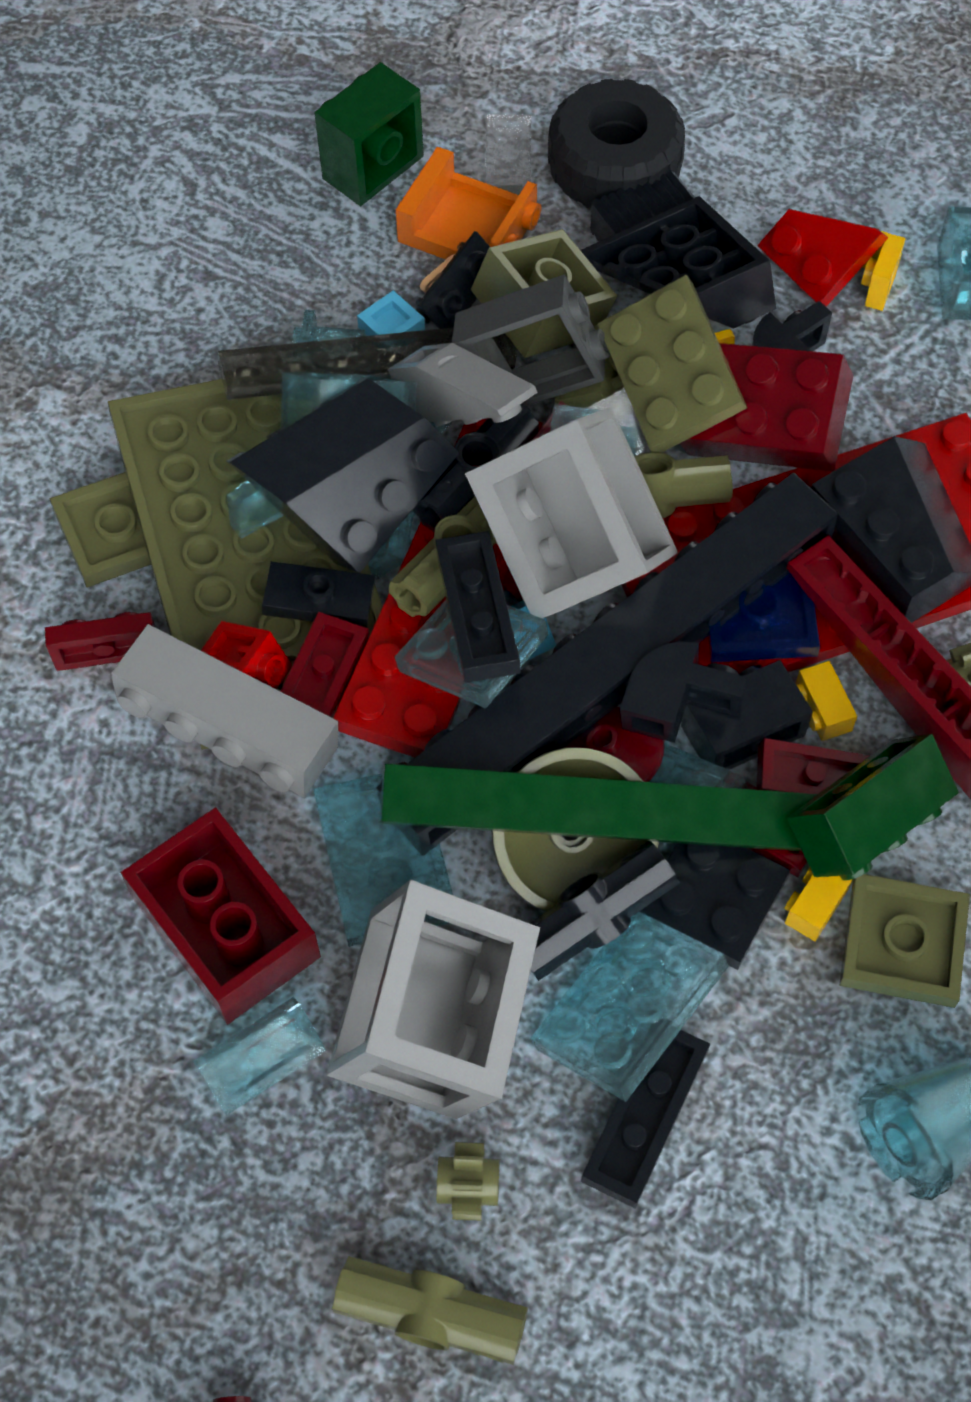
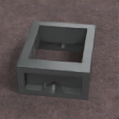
[452,274,610,406]

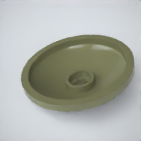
[491,747,659,911]

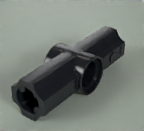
[412,403,539,533]
[529,841,680,981]

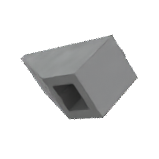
[388,343,537,426]

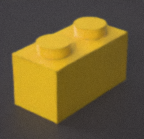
[795,661,858,741]
[784,868,853,942]

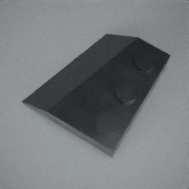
[580,196,776,329]
[226,377,459,573]
[811,436,971,623]

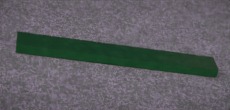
[380,764,818,851]

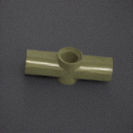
[634,452,733,518]
[389,496,497,617]
[332,1256,528,1365]

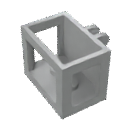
[465,407,678,623]
[326,880,540,1119]

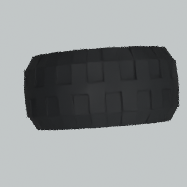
[548,79,685,209]

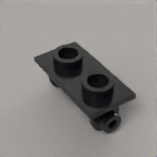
[415,231,490,337]

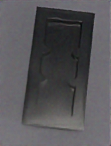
[262,561,375,628]

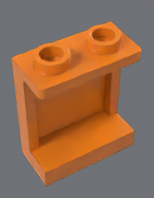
[395,146,542,260]

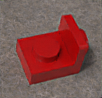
[200,621,291,689]

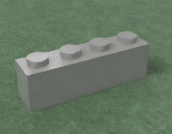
[111,624,338,798]

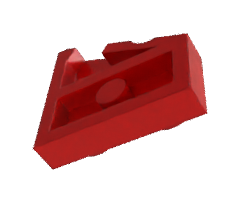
[757,209,888,307]

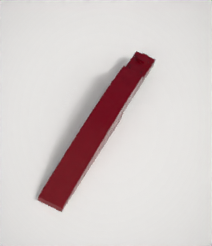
[787,535,971,799]

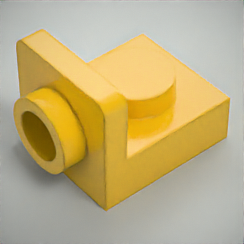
[861,231,906,311]

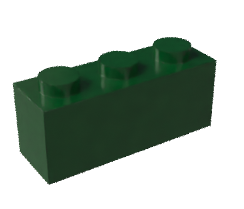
[786,734,959,881]

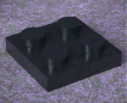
[637,843,790,970]

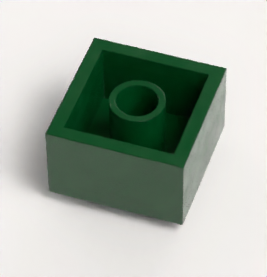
[314,62,424,207]

